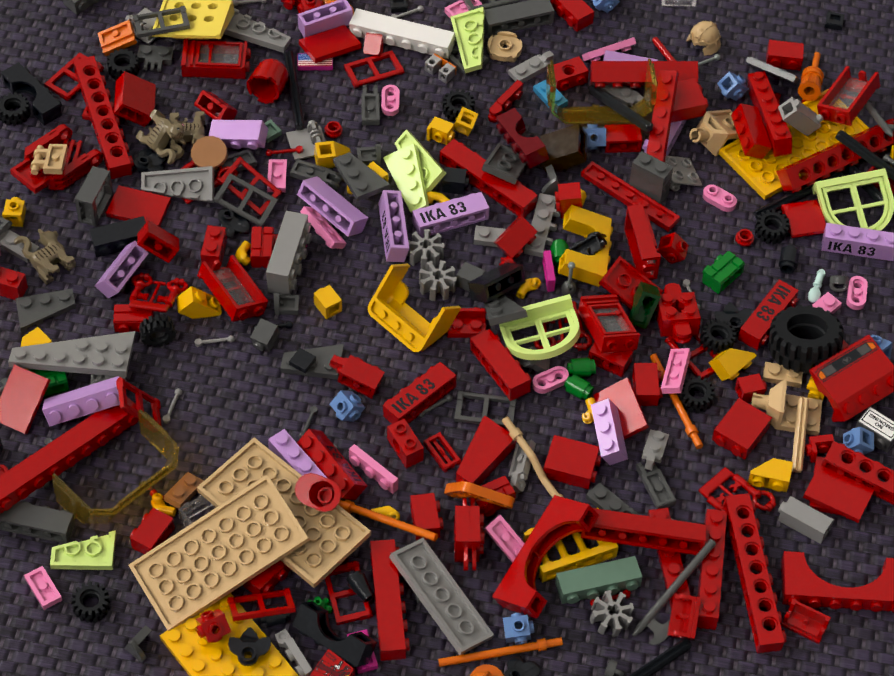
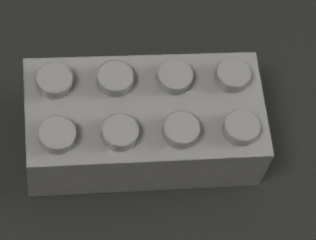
[266,211,312,295]

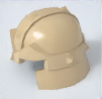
[686,21,721,56]

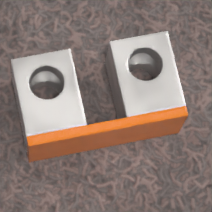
[425,53,457,84]

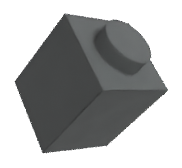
[456,262,485,292]
[250,318,281,352]

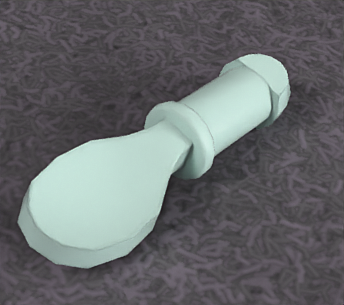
[808,269,826,303]

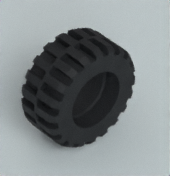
[768,305,844,374]

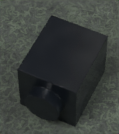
[442,167,470,195]

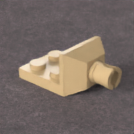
[689,109,739,156]
[751,380,822,436]

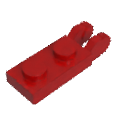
[488,80,523,123]

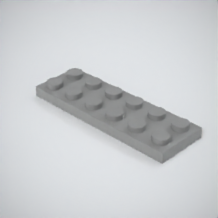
[389,538,494,655]

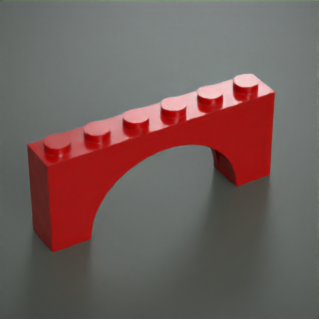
[492,495,599,619]
[781,551,894,613]

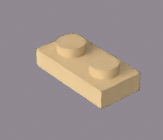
[762,362,803,388]

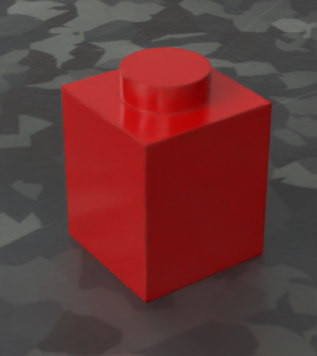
[735,373,767,403]

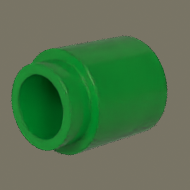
[550,239,569,267]
[567,357,596,377]
[564,374,594,400]

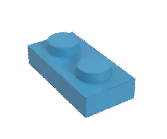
[533,79,568,113]

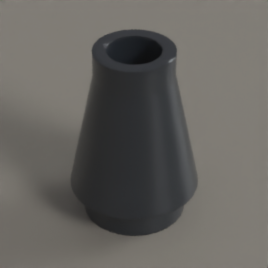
[346,570,374,602]

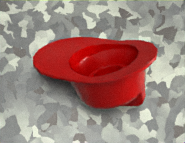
[295,473,341,512]

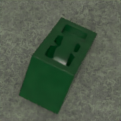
[629,281,661,329]

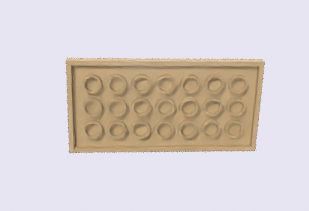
[197,437,371,588]
[128,474,310,631]

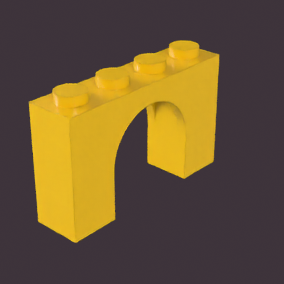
[558,205,613,287]

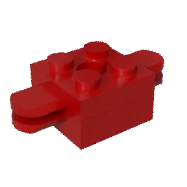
[655,283,701,344]
[454,497,484,571]

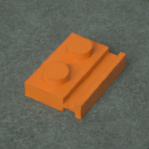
[98,20,137,56]

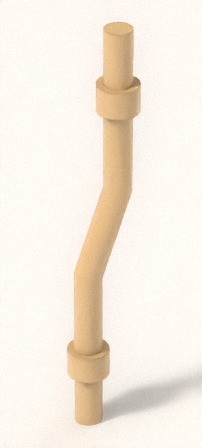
[502,416,564,498]

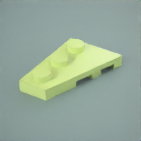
[50,530,116,570]

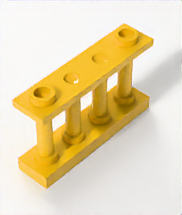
[523,508,618,583]

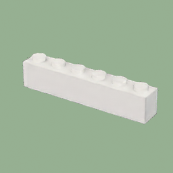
[349,8,455,59]

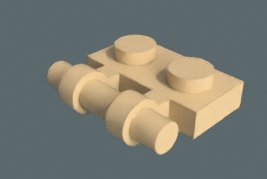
[30,144,68,175]

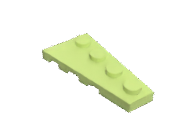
[450,7,485,73]
[395,130,447,192]
[383,143,429,213]

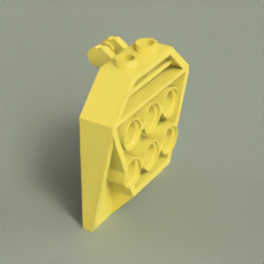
[152,0,235,40]

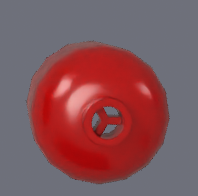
[247,59,289,104]

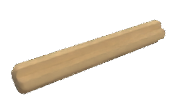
[792,397,809,473]

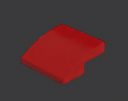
[781,200,826,238]

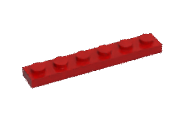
[647,70,679,163]
[581,161,680,232]
[648,508,690,609]

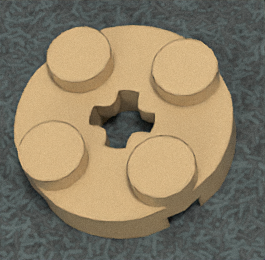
[487,31,522,63]

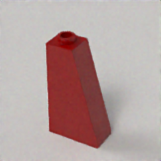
[456,416,516,485]

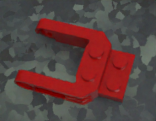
[10,124,104,194]

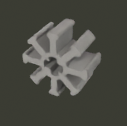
[407,229,444,270]
[419,260,457,301]
[590,590,634,637]

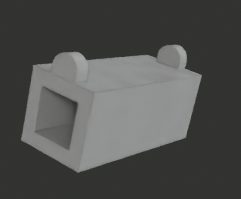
[778,97,823,136]
[778,496,834,544]

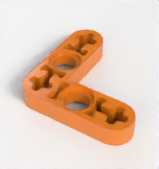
[444,481,515,509]

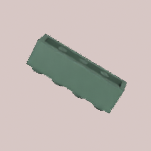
[555,556,642,604]

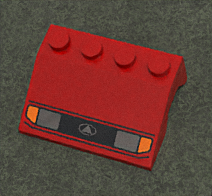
[809,335,894,422]

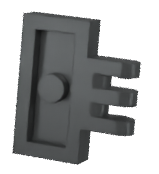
[137,44,175,72]

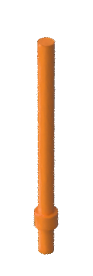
[650,354,703,449]
[338,500,438,541]
[438,637,563,667]

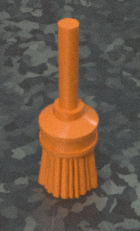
[798,52,824,101]

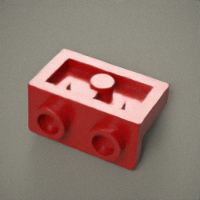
[447,307,486,338]

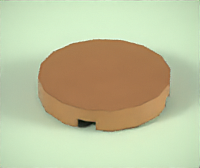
[191,136,228,170]

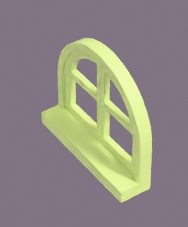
[812,168,894,231]
[499,294,580,360]

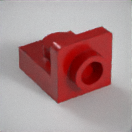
[805,434,834,463]

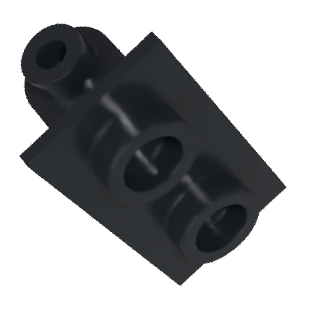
[568,232,607,255]

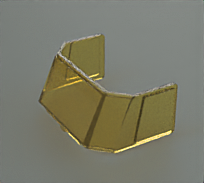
[546,59,657,124]
[52,409,179,524]

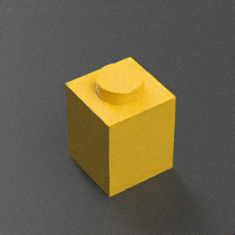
[314,285,342,319]

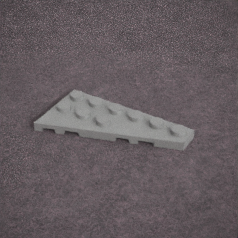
[8,331,136,377]

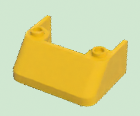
[368,263,461,352]

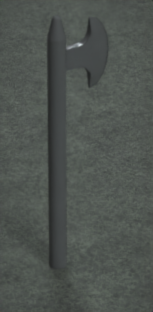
[853,92,894,137]
[632,539,716,645]

